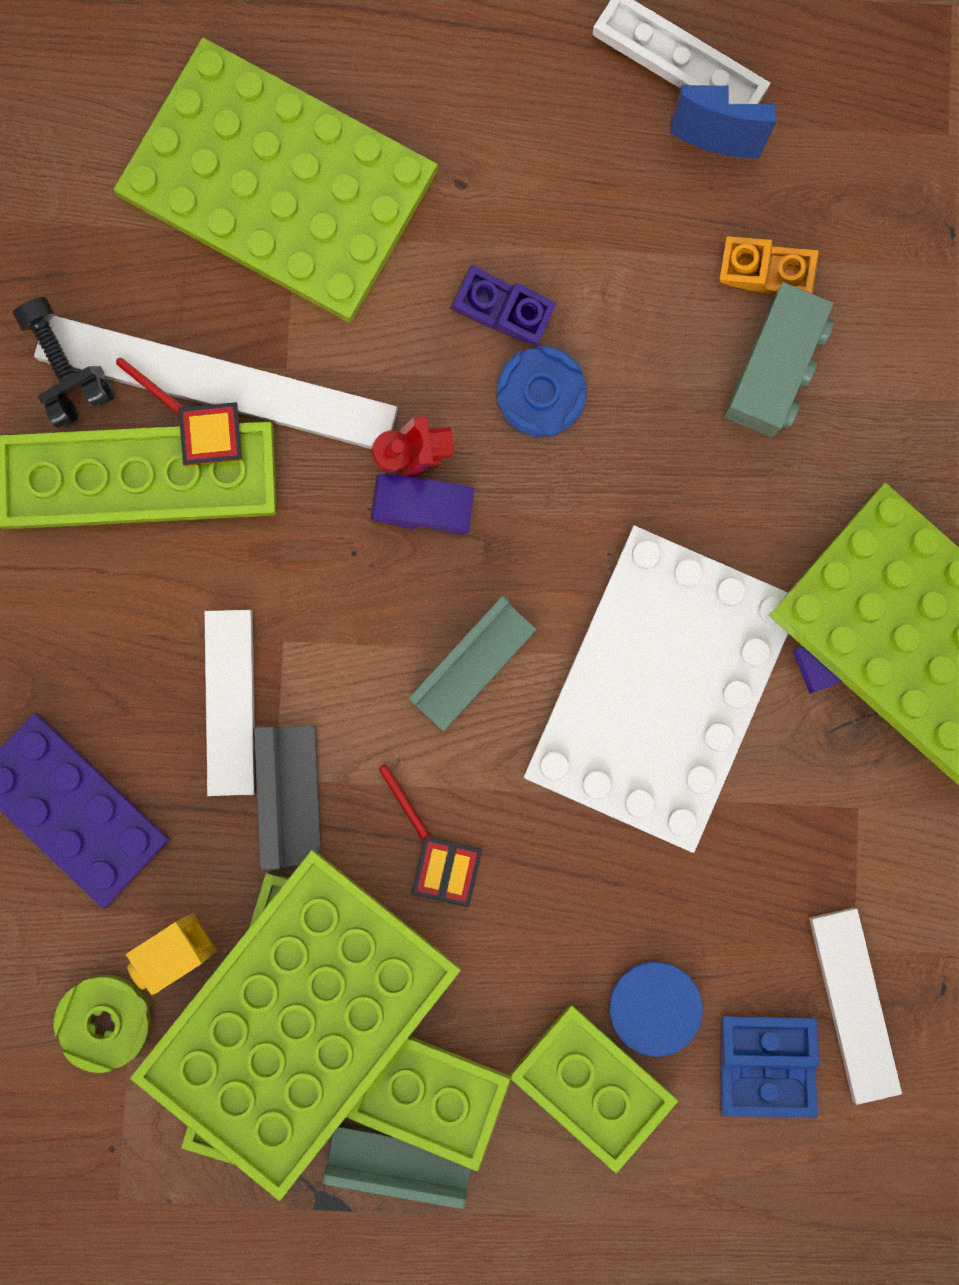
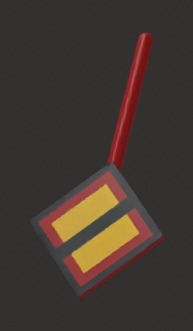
[379,765,482,907]

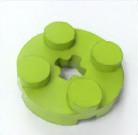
[54,975,152,1073]

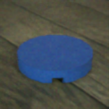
[497,346,587,438]
[608,960,703,1057]

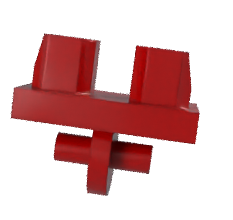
[371,417,454,477]

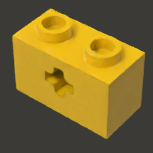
[126,913,218,996]

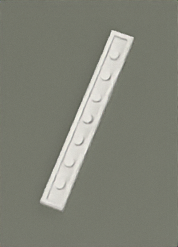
[34,316,398,449]

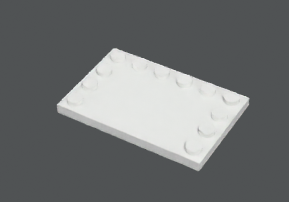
[523,526,788,853]

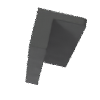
[254,726,322,870]

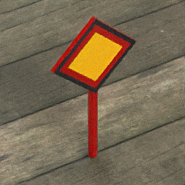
[116,357,242,466]

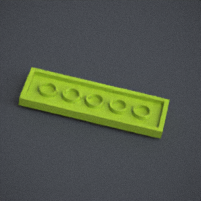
[0,422,277,529]

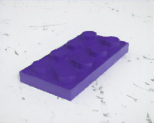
[0,713,171,909]

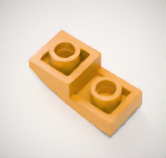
[720,236,819,295]

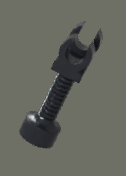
[12,297,115,428]

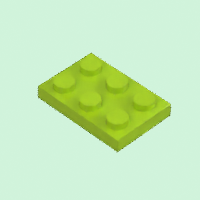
[509,1003,678,1174]
[346,1036,512,1172]

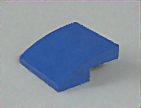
[670,85,776,158]
[720,1016,819,1119]

